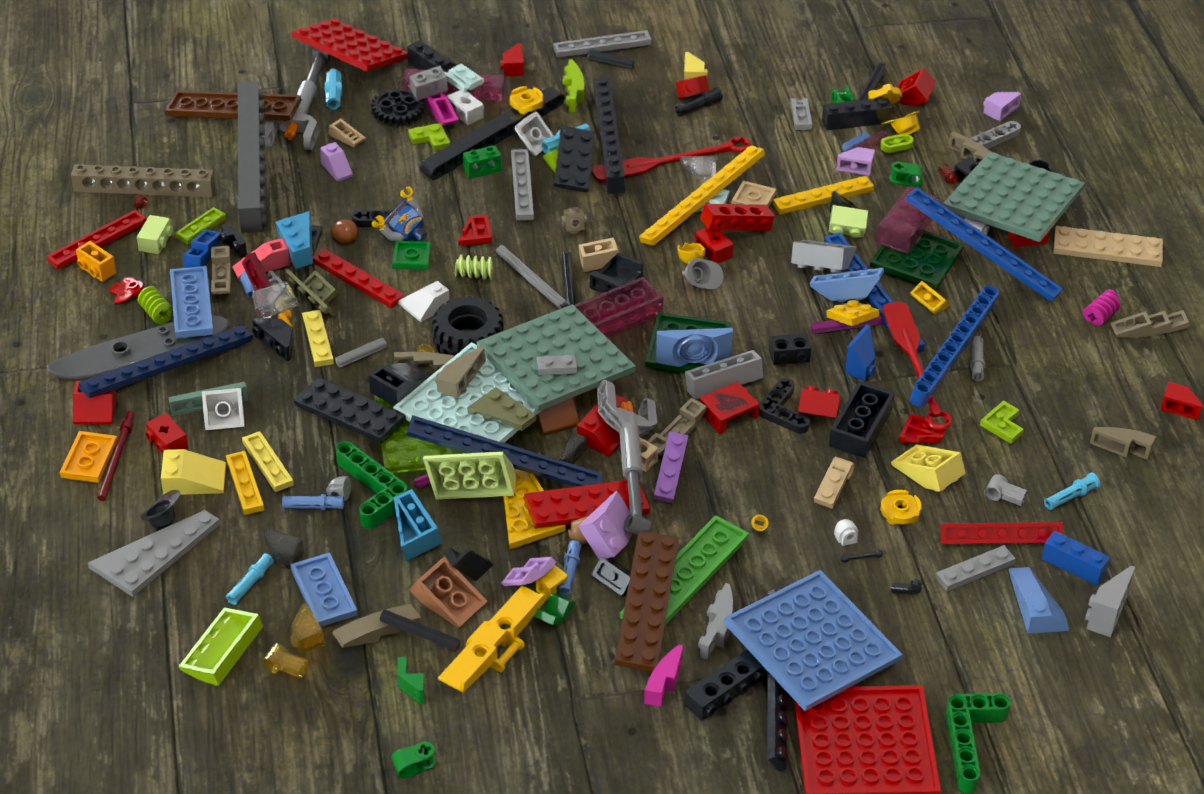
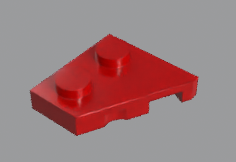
[898,413,946,443]

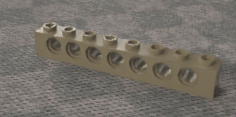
[71,164,215,197]

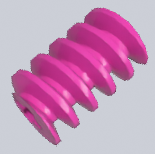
[1082,290,1121,326]

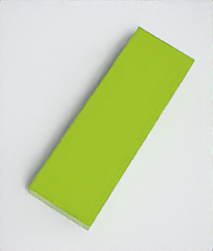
[175,207,227,245]

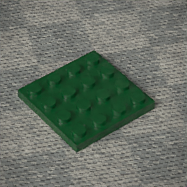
[870,222,964,290]
[645,312,731,373]

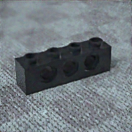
[684,649,766,721]

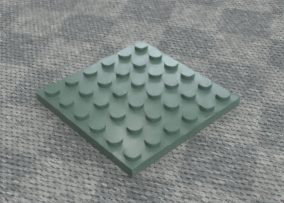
[943,152,1085,242]
[477,304,636,411]

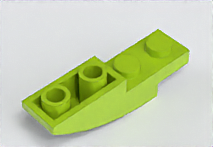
[563,59,584,113]

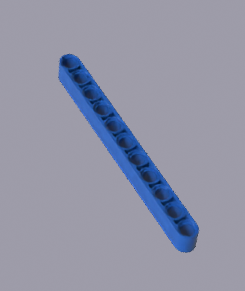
[910,286,999,407]

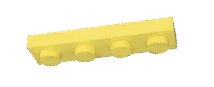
[302,310,334,367]
[242,431,293,492]

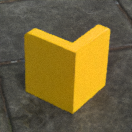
[536,565,568,600]

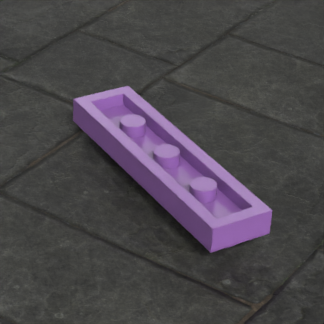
[653,431,688,504]

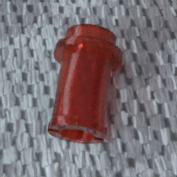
[938,164,957,184]

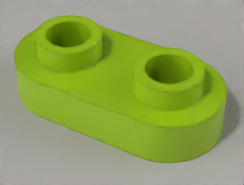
[880,134,913,153]

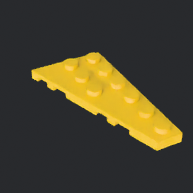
[503,469,565,549]

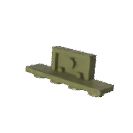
[285,269,339,317]

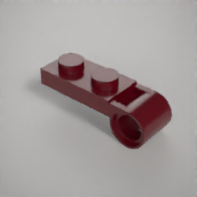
[242,252,275,309]

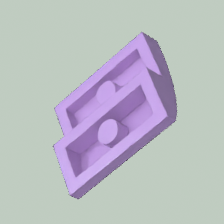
[501,557,556,586]

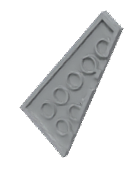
[88,510,220,597]

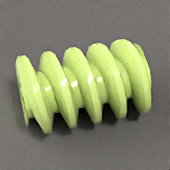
[455,254,494,280]

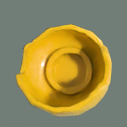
[677,243,706,264]

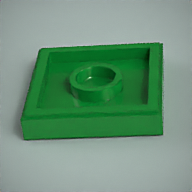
[392,241,431,270]

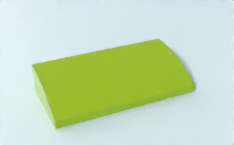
[179,608,263,686]

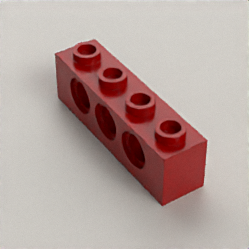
[700,204,775,231]

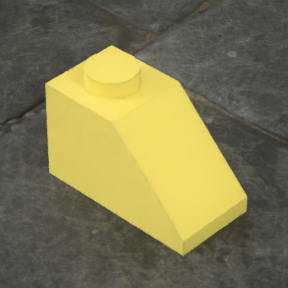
[684,52,708,80]

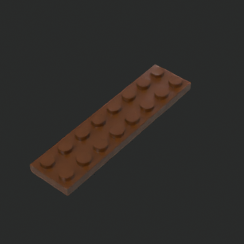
[165,90,302,121]
[614,531,679,672]

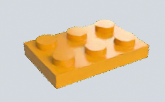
[60,431,118,483]

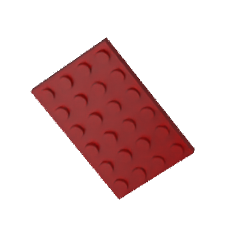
[291,18,408,72]

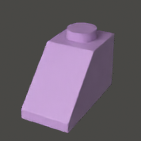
[983,92,1021,121]
[320,142,353,182]
[836,147,875,176]

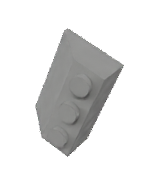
[791,240,856,273]

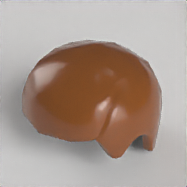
[332,219,359,244]

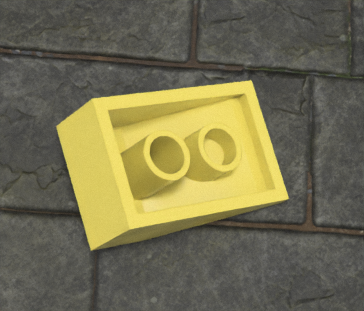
[891,444,965,492]
[161,449,226,495]

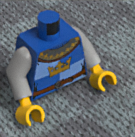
[372,186,427,241]

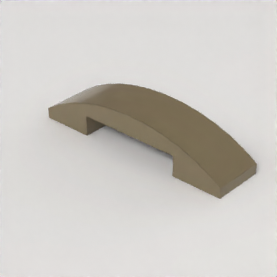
[211,246,231,294]
[647,398,707,456]

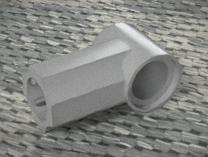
[984,474,1028,506]

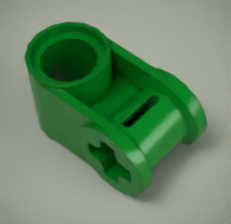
[831,87,854,103]
[889,162,923,186]
[391,742,436,779]

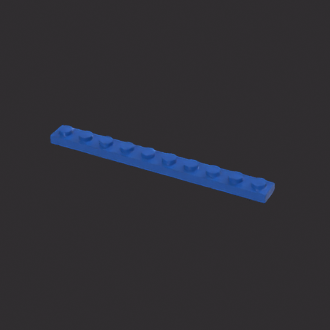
[905,187,1063,302]
[824,233,925,351]

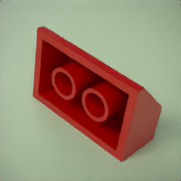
[577,394,636,457]

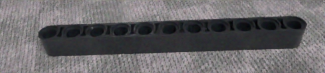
[420,87,565,180]

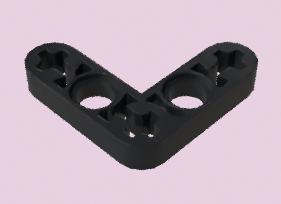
[759,378,810,434]

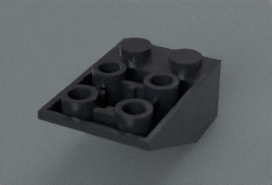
[369,362,432,406]

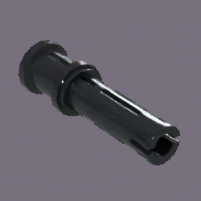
[675,86,723,116]

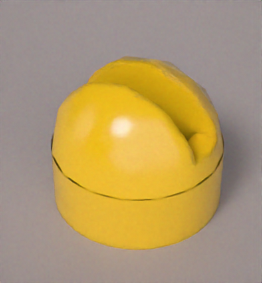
[751,515,768,531]

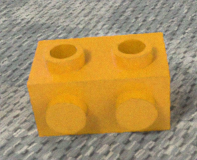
[76,241,116,282]

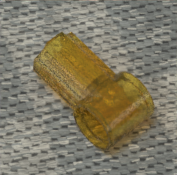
[262,644,308,677]

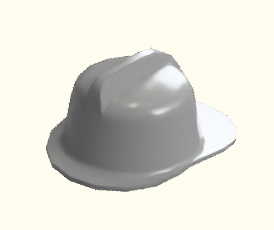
[682,258,724,289]

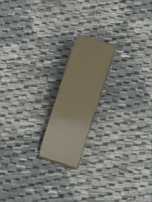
[1090,427,1156,460]

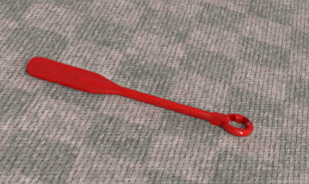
[592,137,751,181]
[883,302,952,431]

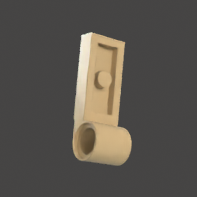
[814,456,855,509]

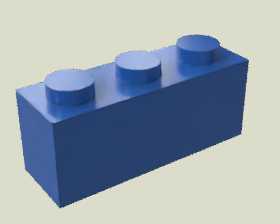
[1042,531,1110,586]

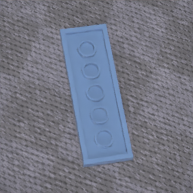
[170,266,213,338]

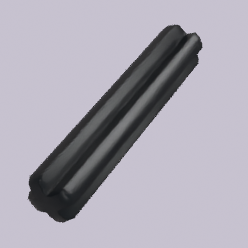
[588,50,634,69]

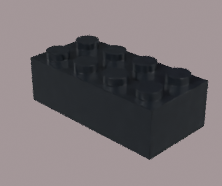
[829,381,895,458]

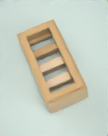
[328,118,366,147]

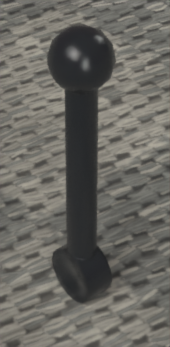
[841,550,883,563]

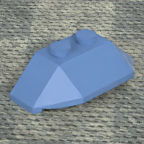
[810,268,884,302]

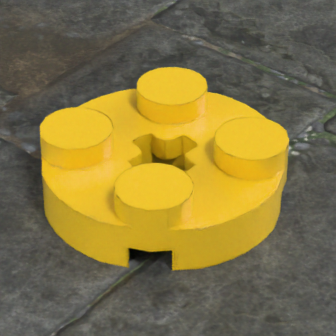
[868,84,902,105]
[510,86,543,114]
[880,490,921,525]

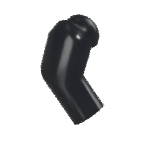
[891,579,922,594]

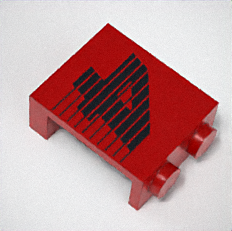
[699,381,760,434]

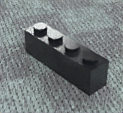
[822,97,892,131]

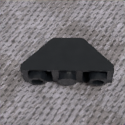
[252,318,294,361]

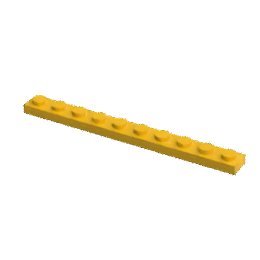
[639,146,765,246]

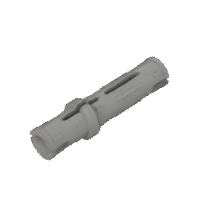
[970,336,985,381]

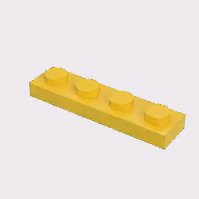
[226,451,264,515]

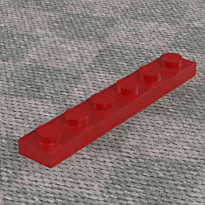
[46,209,146,270]
[313,248,404,309]
[940,522,1063,544]

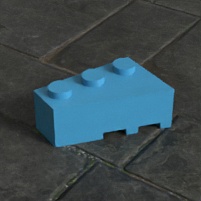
[275,211,313,269]

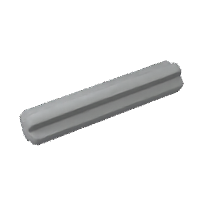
[335,338,387,367]

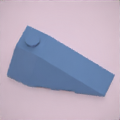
[1009,567,1069,634]

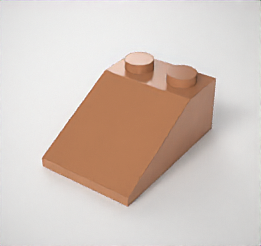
[410,556,487,628]

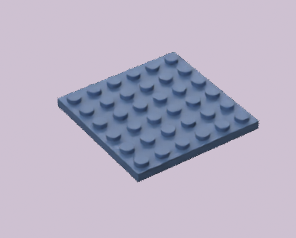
[723,570,903,711]

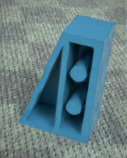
[394,489,442,562]

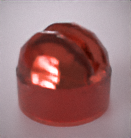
[134,194,148,208]

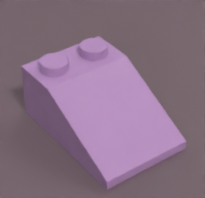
[578,491,633,560]

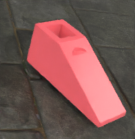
[232,238,290,279]

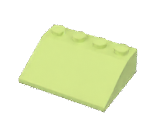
[423,452,516,500]

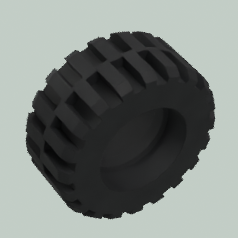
[432,296,504,356]

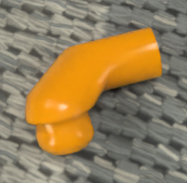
[278,309,293,328]

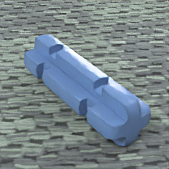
[842,132,870,152]

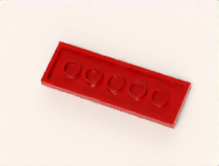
[523,480,650,529]

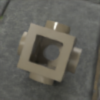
[561,207,587,234]

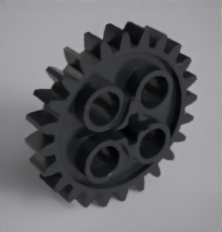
[371,87,425,126]

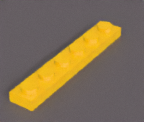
[772,176,874,215]

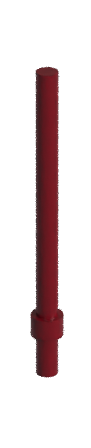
[98,411,135,501]

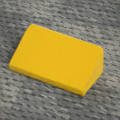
[909,281,950,315]

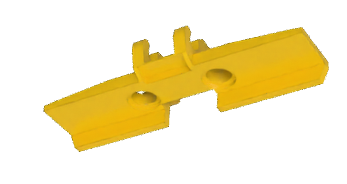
[438,585,546,693]

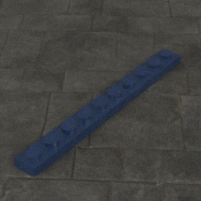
[79,325,253,399]
[406,415,603,487]

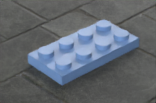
[290,553,358,628]

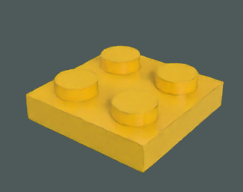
[826,300,879,326]

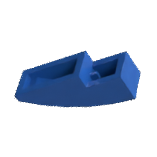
[183,230,221,268]

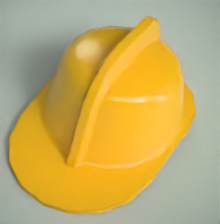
[881,111,920,135]

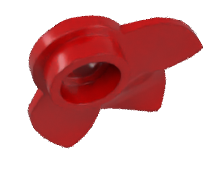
[109,277,144,304]

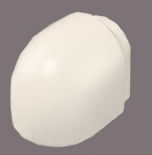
[834,519,858,546]

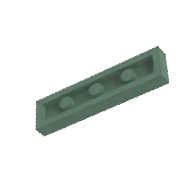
[168,381,248,416]

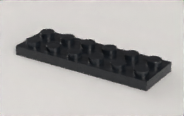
[294,377,406,444]

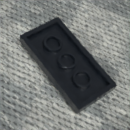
[553,125,595,192]

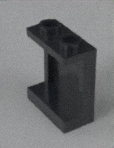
[589,253,643,301]

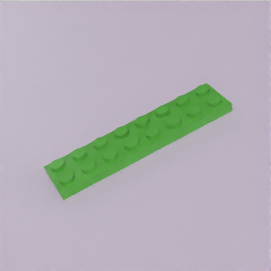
[620,515,749,626]

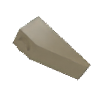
[435,347,486,399]

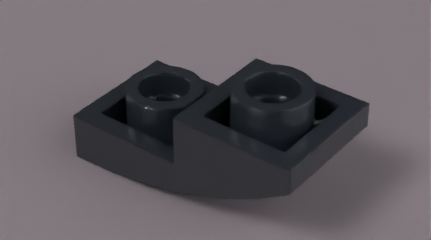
[220,224,247,258]

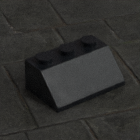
[407,40,458,73]

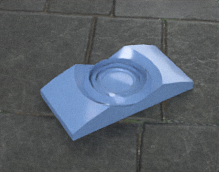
[656,328,733,367]

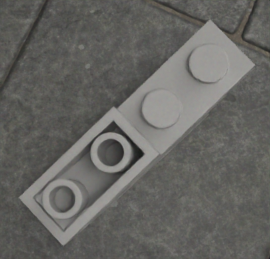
[698,583,733,660]

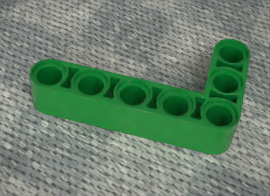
[336,441,407,529]
[945,693,1011,794]

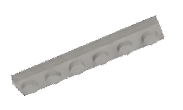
[554,30,651,58]
[511,149,534,221]

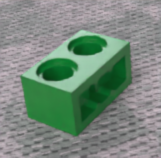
[463,145,502,179]

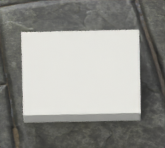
[202,388,245,430]

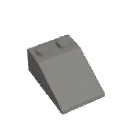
[1085,566,1135,637]

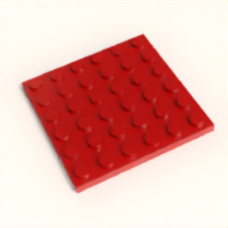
[794,685,941,794]

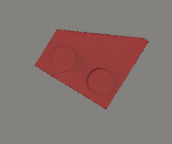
[458,215,492,246]

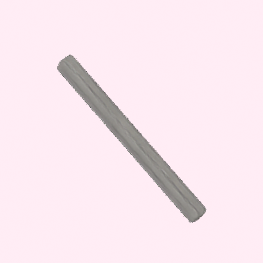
[496,245,566,309]

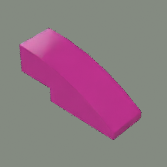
[425,92,459,126]
[644,645,683,707]

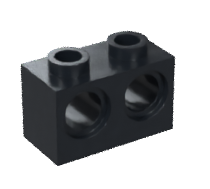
[769,333,811,365]

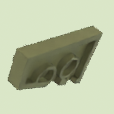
[467,387,536,431]

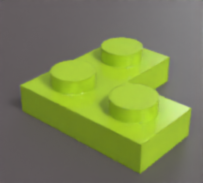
[408,123,450,151]
[980,401,1024,444]

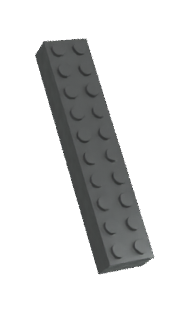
[238,82,266,233]

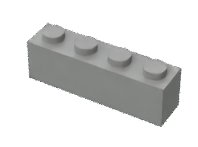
[685,350,763,399]

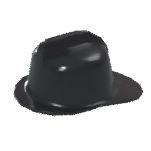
[141,490,181,531]

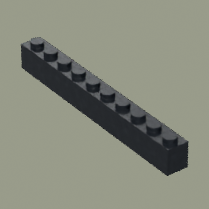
[593,77,625,194]

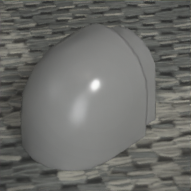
[326,476,351,501]

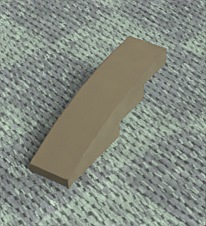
[948,131,991,163]
[1110,310,1190,337]
[394,352,454,374]
[333,604,421,647]

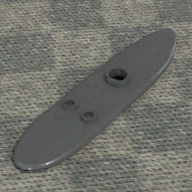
[47,315,230,380]

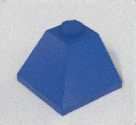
[845,324,876,382]

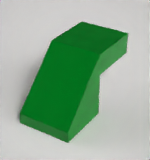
[534,593,577,625]
[397,657,424,704]

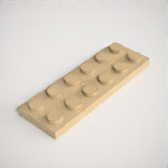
[1053,226,1163,267]

